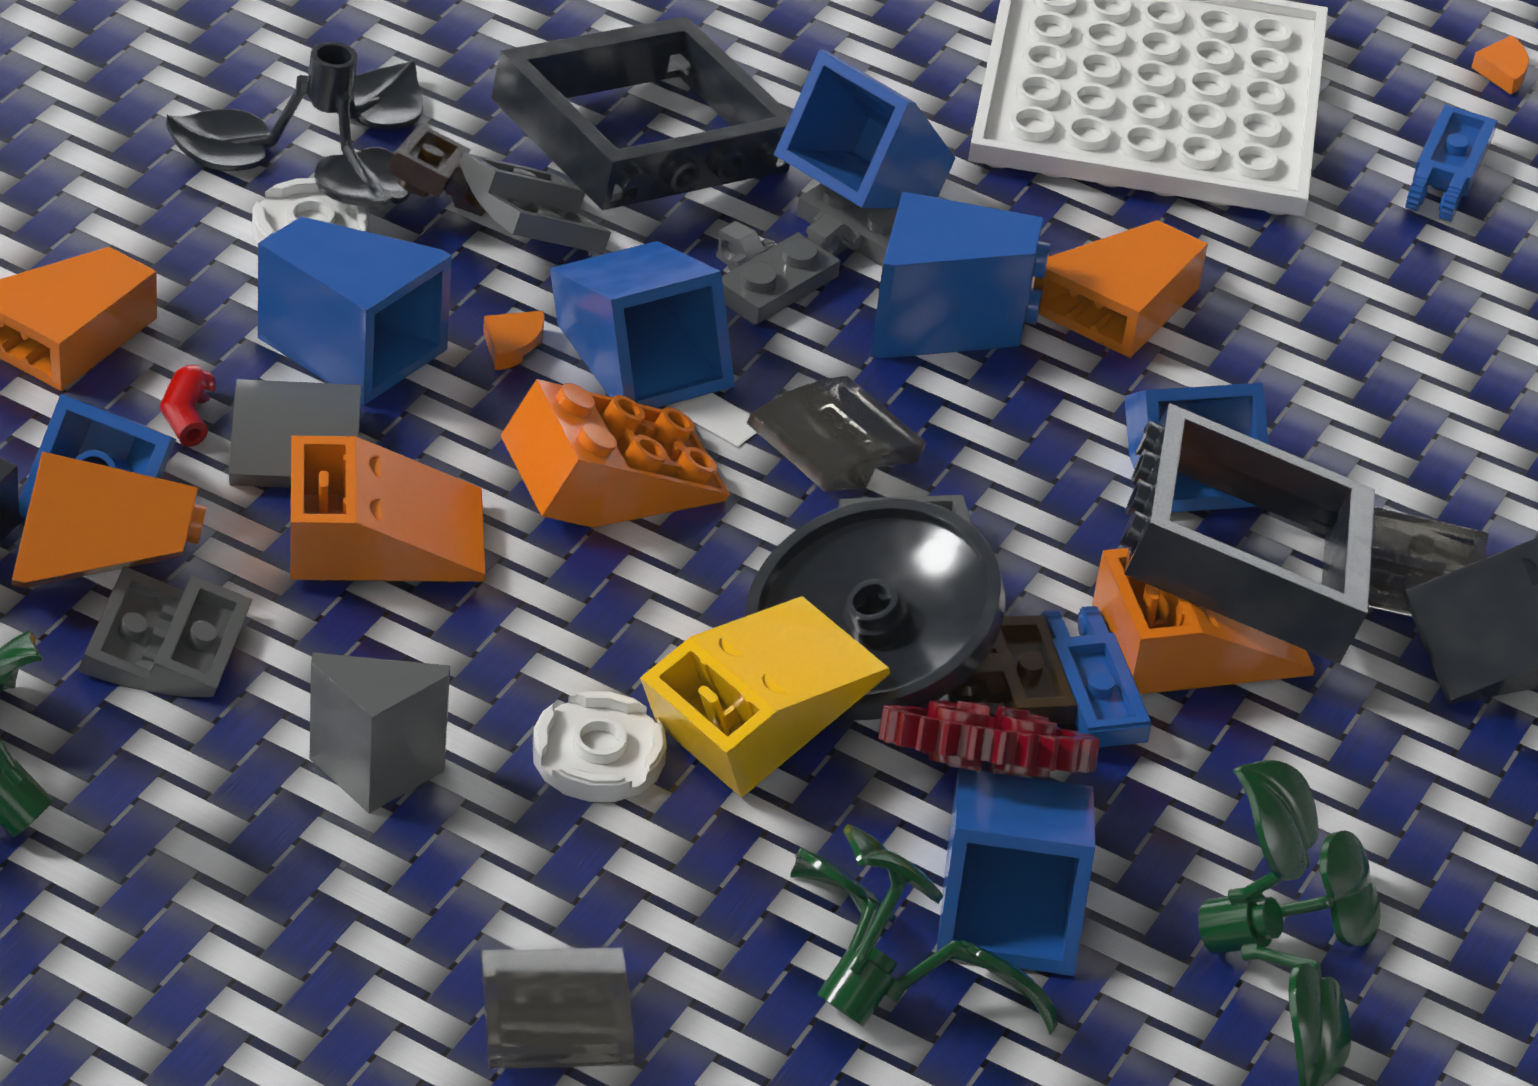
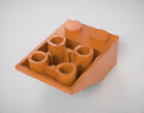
[500,379,730,528]
[290,435,485,582]
[1092,548,1315,694]

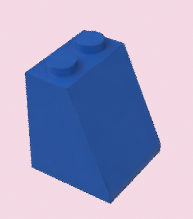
[774,50,956,209]
[870,192,1051,359]
[258,216,452,406]
[550,241,735,408]
[936,768,1095,976]

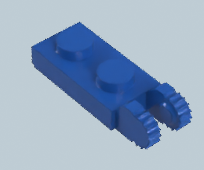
[1405,104,1498,222]
[1041,606,1151,748]

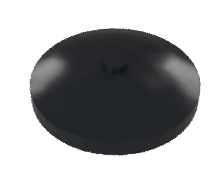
[745,498,1005,720]

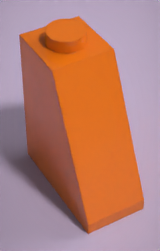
[1033,220,1208,358]
[0,247,157,391]
[12,451,207,588]

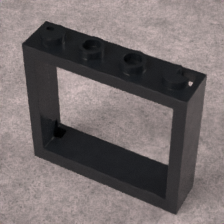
[491,16,791,211]
[1120,403,1375,664]

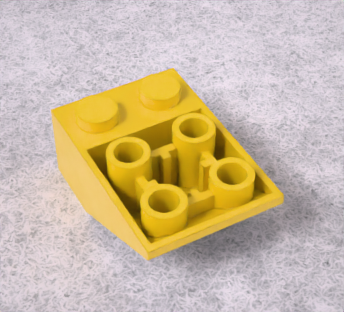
[640,596,890,798]

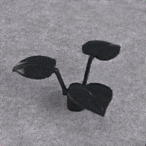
[166,42,423,206]

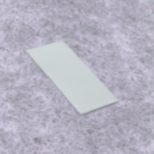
[666,393,767,448]

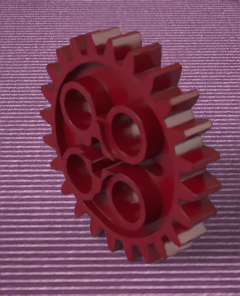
[878,701,1100,777]

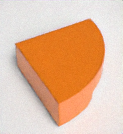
[1471,35,1529,94]
[483,311,544,371]

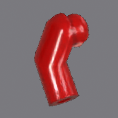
[160,364,216,447]

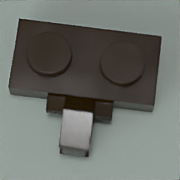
[386,124,486,216]
[947,615,1078,725]

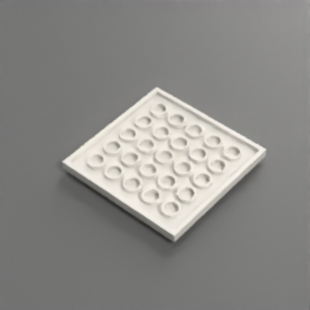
[968,0,1328,217]

